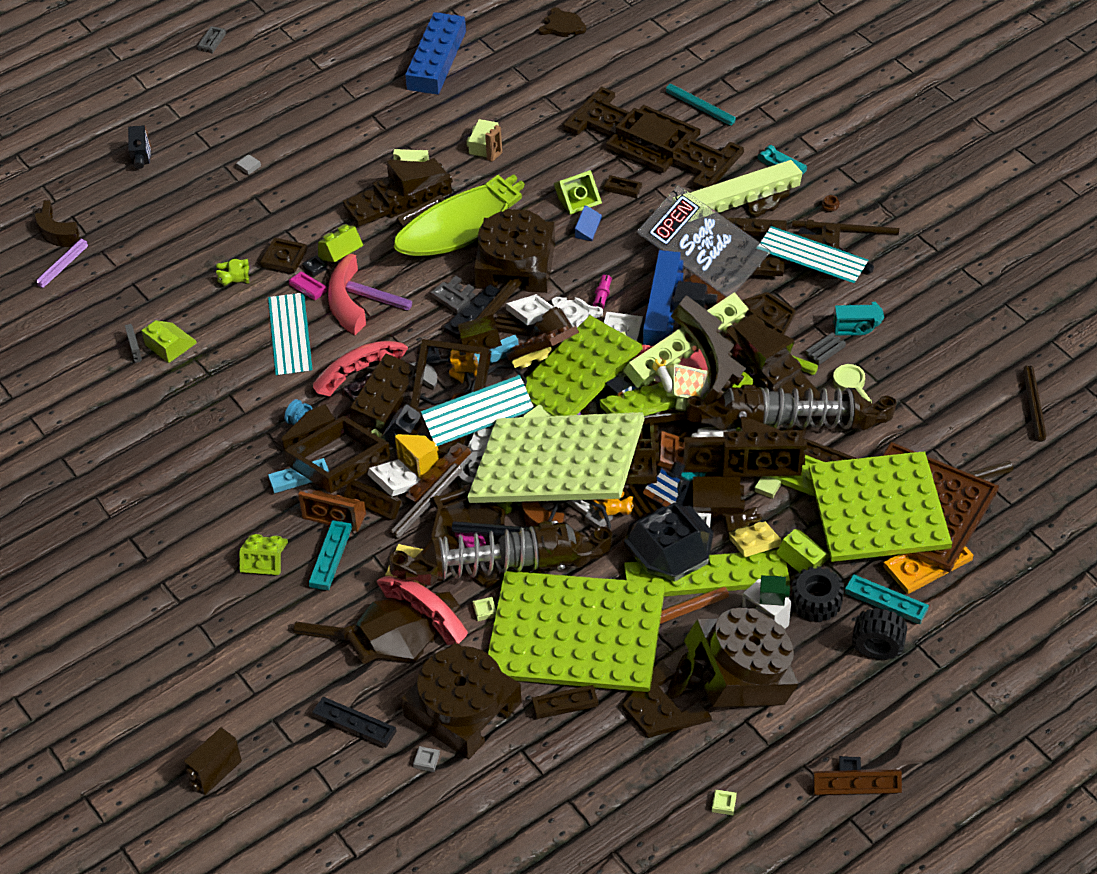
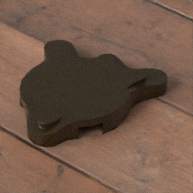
[539,7,586,37]
[746,189,790,217]

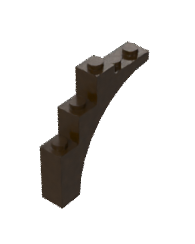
[670,295,746,405]

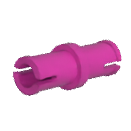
[593,275,612,309]

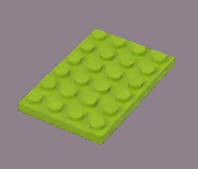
[526,315,643,416]

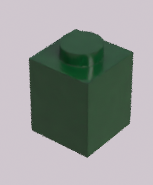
[759,575,790,606]

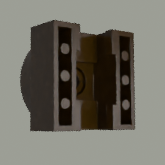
[474,209,555,293]
[684,608,799,707]
[401,642,522,760]

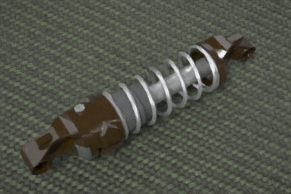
[685,384,897,431]
[390,521,612,586]

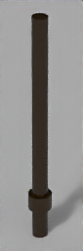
[792,219,900,235]

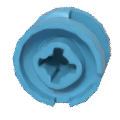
[284,399,312,426]

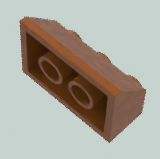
[298,489,366,532]

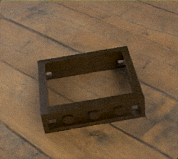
[408,339,492,414]
[284,416,390,494]

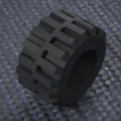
[791,566,844,622]
[852,608,907,660]

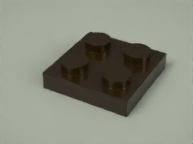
[261,237,308,274]

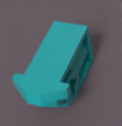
[833,302,884,335]

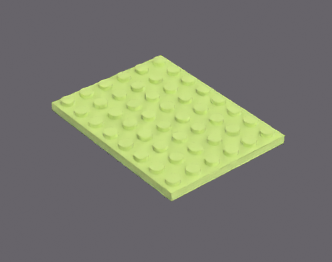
[468,412,645,503]

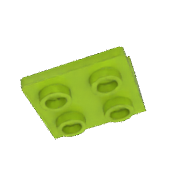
[240,534,288,575]

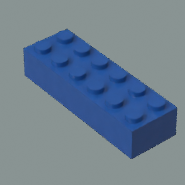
[405,12,466,95]
[643,250,684,346]

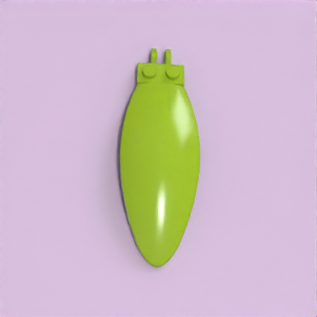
[394,175,525,256]

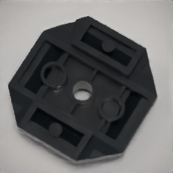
[624,502,714,582]

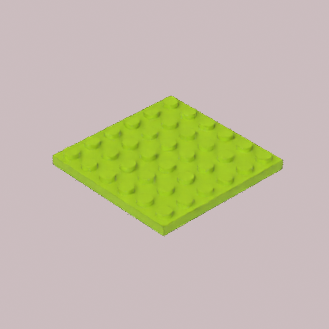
[808,451,952,562]

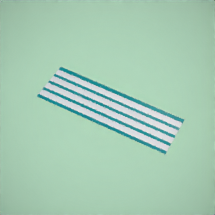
[756,226,869,283]
[268,293,313,375]
[421,375,534,446]

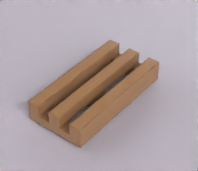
[485,125,502,162]

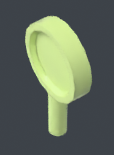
[833,364,872,403]

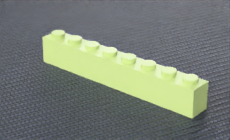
[671,160,803,223]

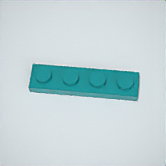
[309,520,352,590]
[845,574,929,624]

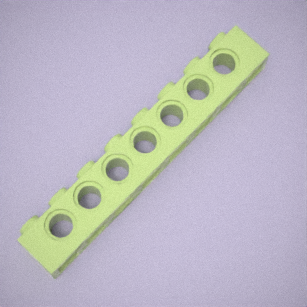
[624,292,749,388]

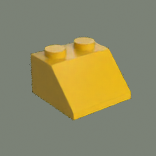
[395,434,439,479]

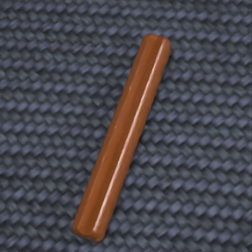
[660,586,729,624]

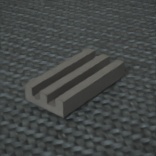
[197,26,226,54]
[125,324,142,363]
[806,332,846,365]

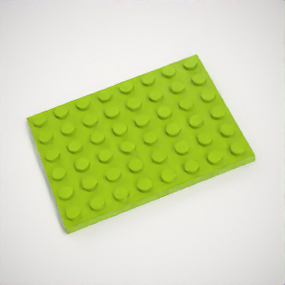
[488,571,665,692]

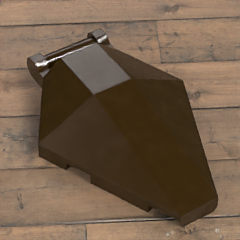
[431,484,505,588]
[342,592,460,664]

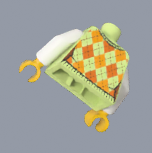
[652,359,709,411]

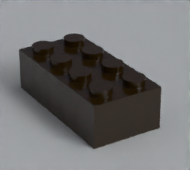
[350,353,416,434]

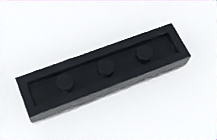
[444,285,501,340]
[312,697,397,748]

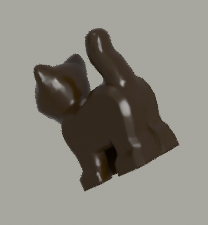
[722,507,762,532]

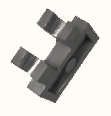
[431,276,476,314]

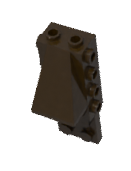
[343,158,453,226]
[724,313,820,418]
[683,416,807,477]
[625,421,659,485]

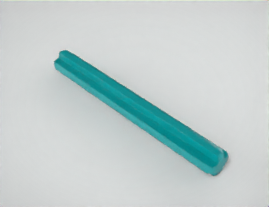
[666,84,736,126]

